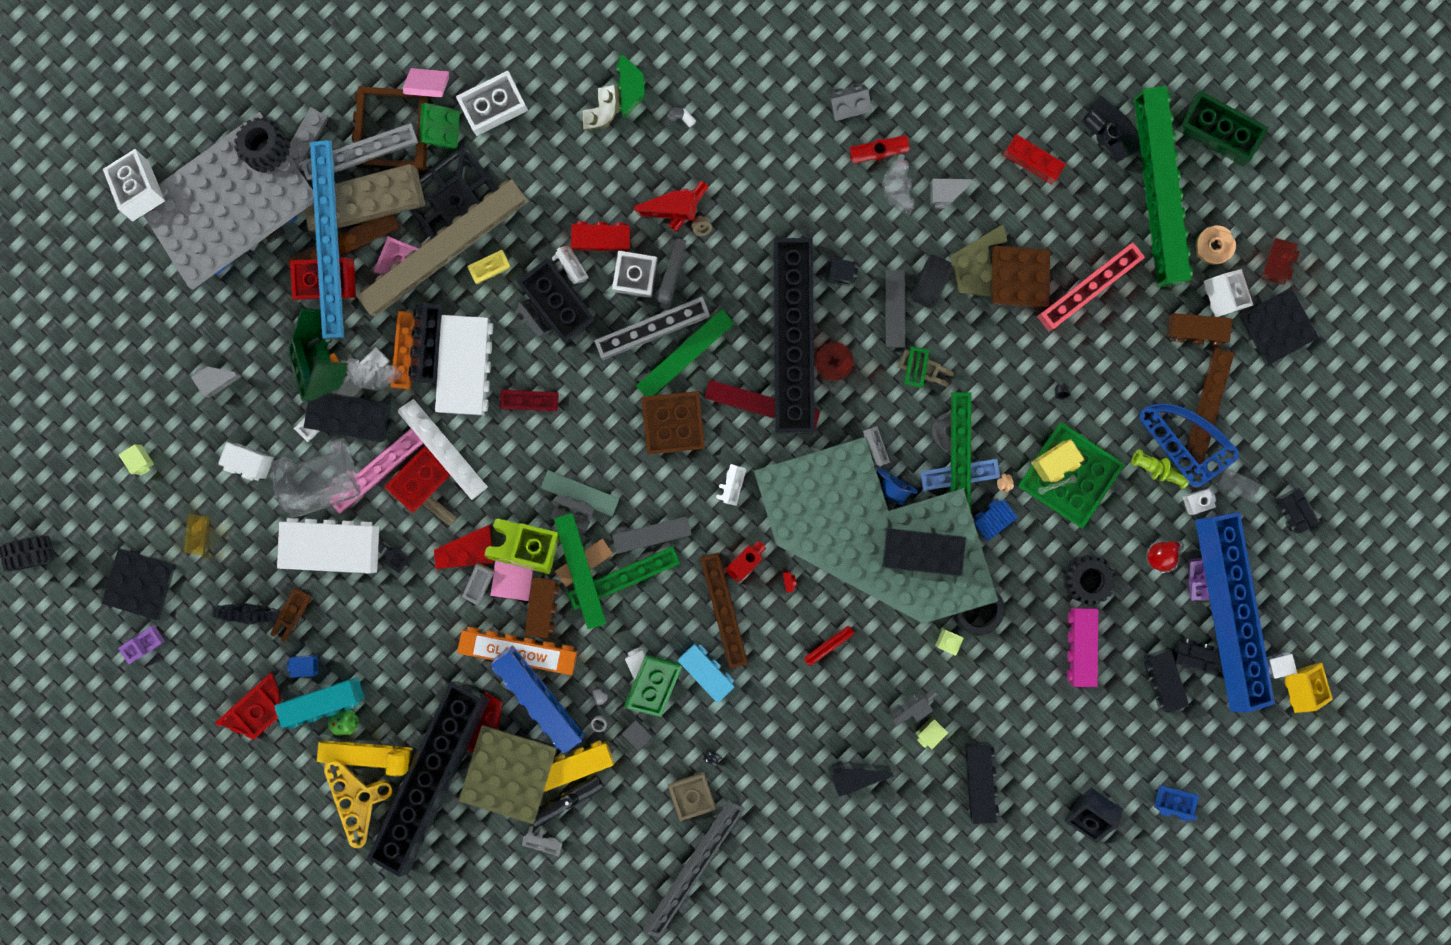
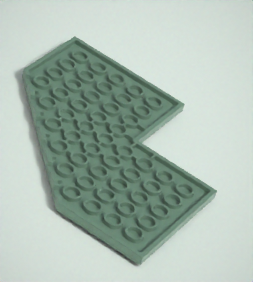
[754,437,998,623]

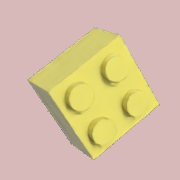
[1031,440,1084,482]

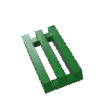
[903,346,930,388]

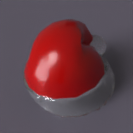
[1146,540,1184,573]

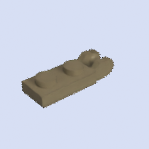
[897,349,954,388]

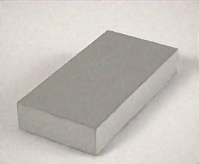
[461,563,495,606]

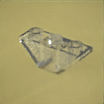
[882,155,915,216]
[341,358,403,391]

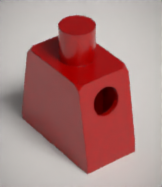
[724,540,766,583]

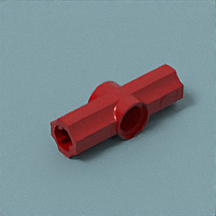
[849,135,910,164]

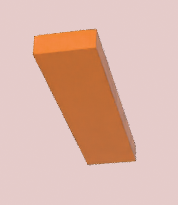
[390,311,415,390]

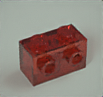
[1261,238,1300,285]

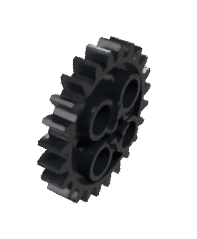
[212,603,279,624]

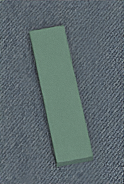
[541,470,620,516]

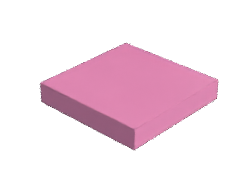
[403,68,449,97]
[374,236,419,275]
[490,561,534,601]

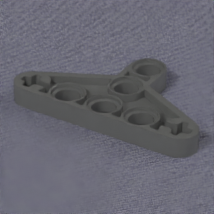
[658,238,686,310]

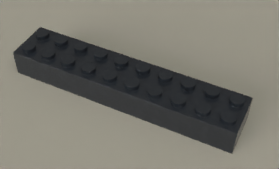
[773,238,814,434]
[367,681,491,877]

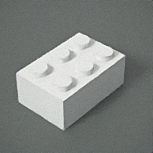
[456,71,528,136]
[103,149,165,222]

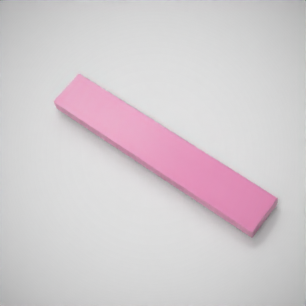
[327,429,424,514]

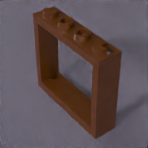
[352,86,431,172]

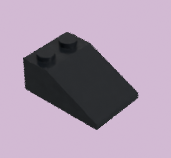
[828,761,894,797]

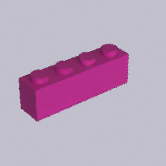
[1067,607,1098,687]

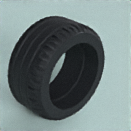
[911,255,952,309]
[953,590,1005,635]

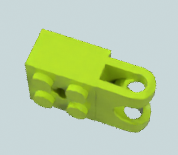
[484,519,560,574]

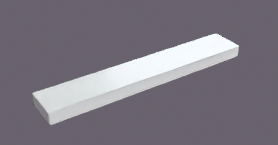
[294,347,390,442]

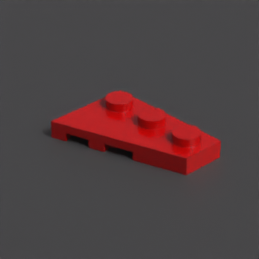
[434,525,494,569]

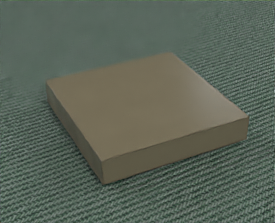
[668,772,716,822]

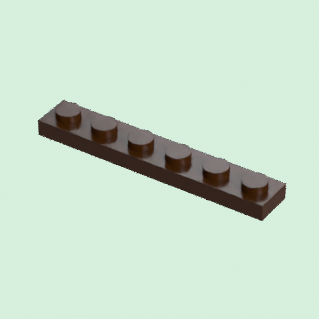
[287,214,401,265]
[1183,348,1234,464]

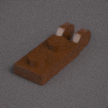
[270,587,313,643]

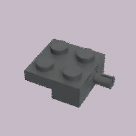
[889,688,938,727]

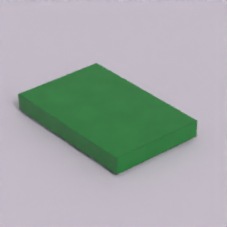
[625,655,682,717]

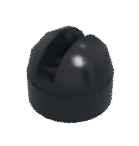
[1054,383,1071,399]

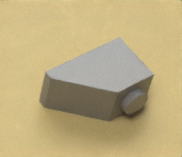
[930,179,972,209]
[191,366,242,398]

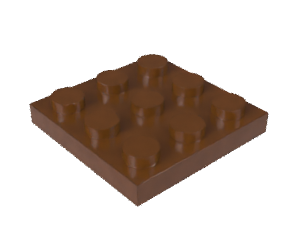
[991,246,1050,308]
[641,391,705,455]

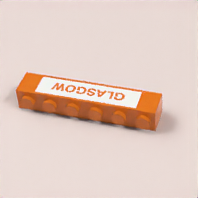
[457,627,578,675]

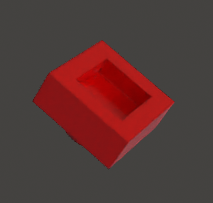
[782,571,797,593]

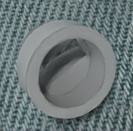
[592,689,608,706]
[591,715,607,732]

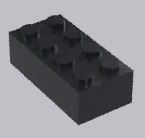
[516,258,597,345]
[303,392,391,442]
[882,528,966,576]

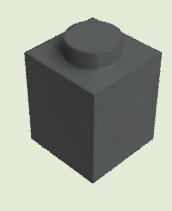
[622,718,653,751]

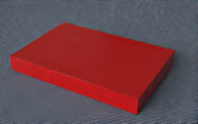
[384,446,451,514]

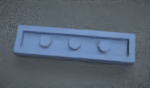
[920,459,1000,491]

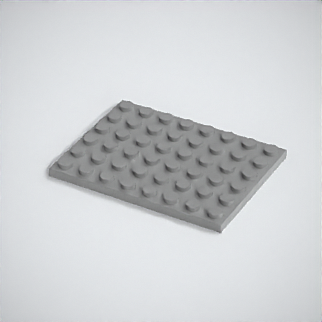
[143,112,314,290]

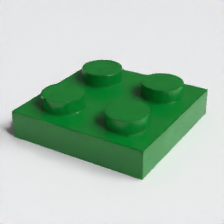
[419,103,460,149]

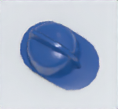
[877,467,918,505]

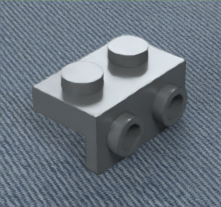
[828,83,872,121]
[551,495,594,532]

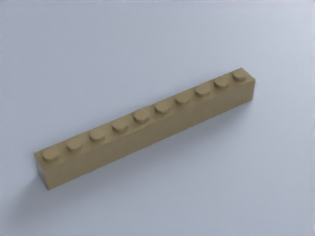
[357,179,529,317]

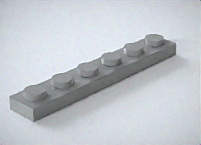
[301,123,419,181]

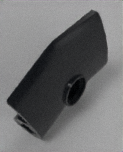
[1081,96,1140,164]

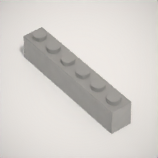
[594,297,710,360]

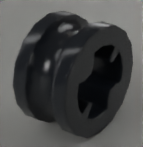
[703,750,722,766]

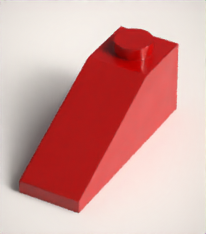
[634,189,698,221]

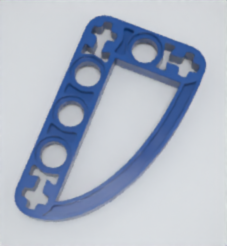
[1139,404,1239,487]

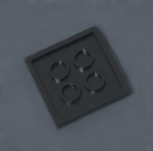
[1239,287,1319,366]
[101,548,176,620]

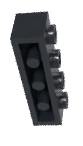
[408,303,442,383]

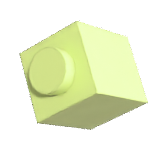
[119,444,154,476]
[935,628,963,656]
[916,717,948,749]

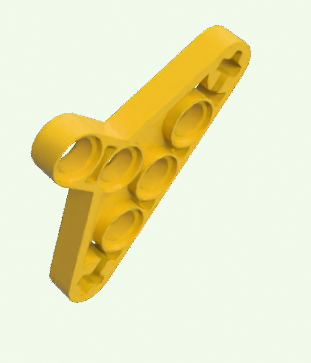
[324,758,392,848]

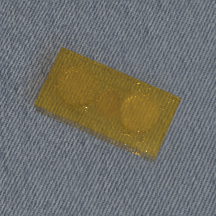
[183,514,210,555]

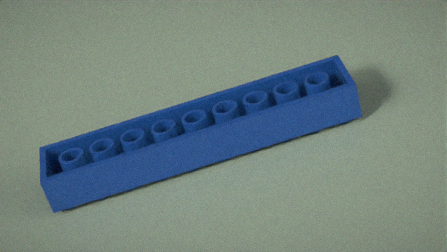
[1195,512,1275,712]

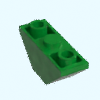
[616,55,645,117]

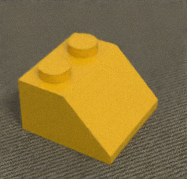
[1284,663,1333,713]

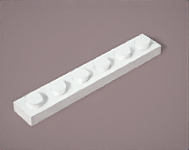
[397,399,488,500]

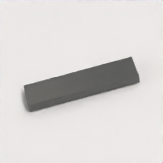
[885,270,905,348]
[612,516,692,554]

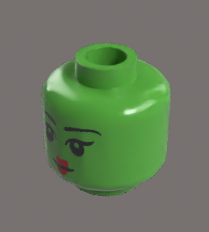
[328,710,359,735]

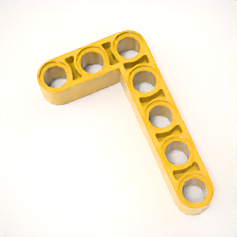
[317,741,413,776]

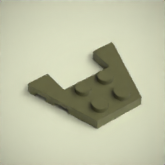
[950,225,1007,296]

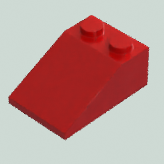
[290,258,356,300]

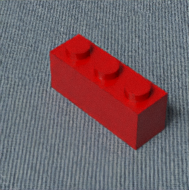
[1002,134,1066,185]
[571,221,631,252]

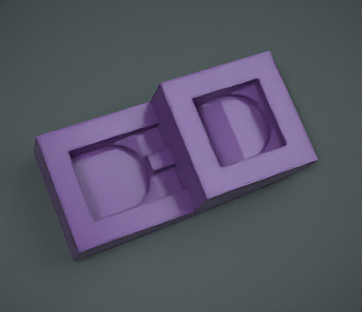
[1188,558,1210,601]
[118,625,165,664]

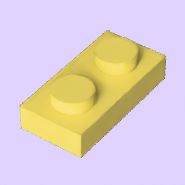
[467,250,511,284]

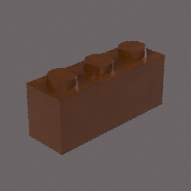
[1167,313,1232,346]
[525,577,560,638]

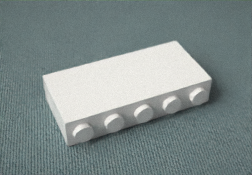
[435,315,493,415]
[277,518,379,573]

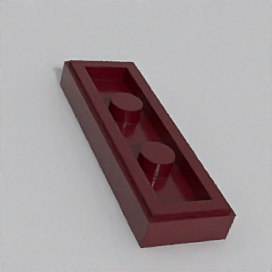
[500,389,559,412]

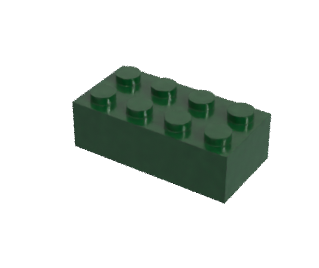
[1176,90,1269,166]

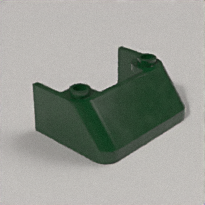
[288,308,348,402]

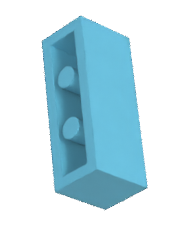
[678,643,735,703]

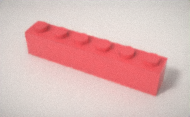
[1037,243,1145,331]

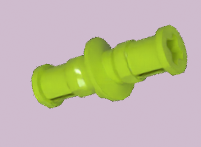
[1131,449,1189,489]

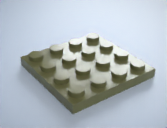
[459,725,557,824]

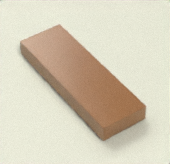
[555,538,613,587]

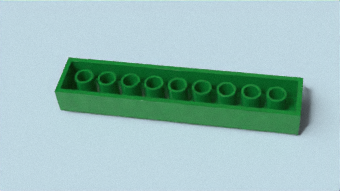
[1134,86,1193,288]

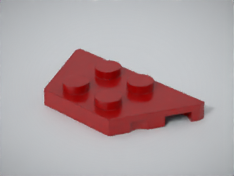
[215,672,282,740]

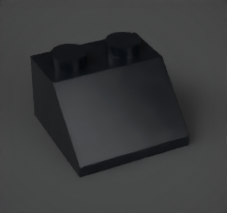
[1064,788,1123,843]

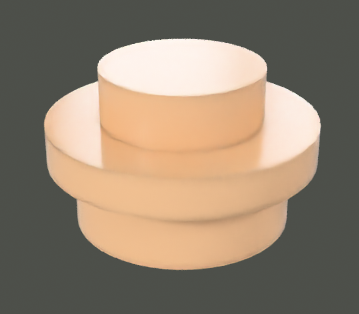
[997,474,1014,493]

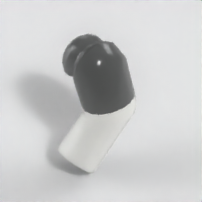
[667,108,696,128]

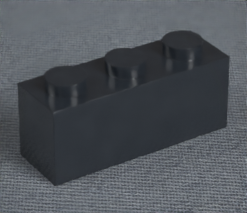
[1144,649,1189,713]

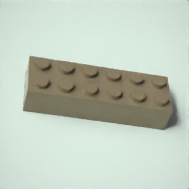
[304,164,426,233]

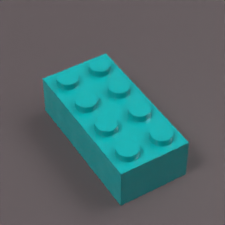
[274,677,365,730]

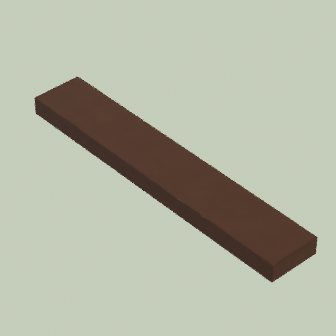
[700,552,748,669]

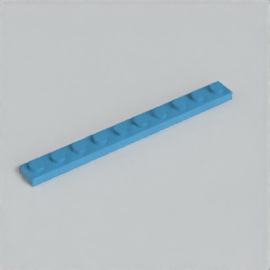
[310,140,344,339]

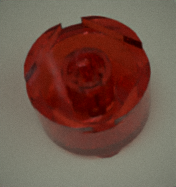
[814,342,854,383]

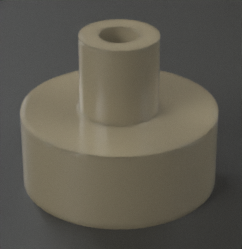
[692,216,712,236]

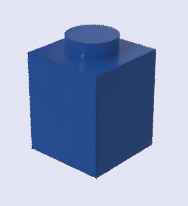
[287,655,318,677]

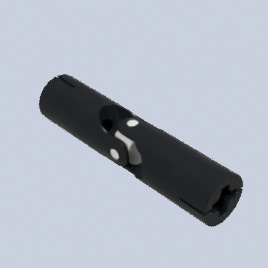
[534,774,605,828]

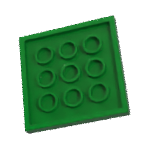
[1017,422,1125,529]

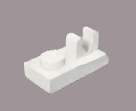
[552,245,589,284]
[716,464,746,506]

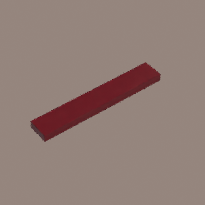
[704,380,821,430]

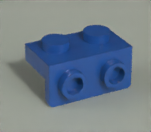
[1154,784,1199,822]

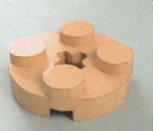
[1195,225,1236,265]

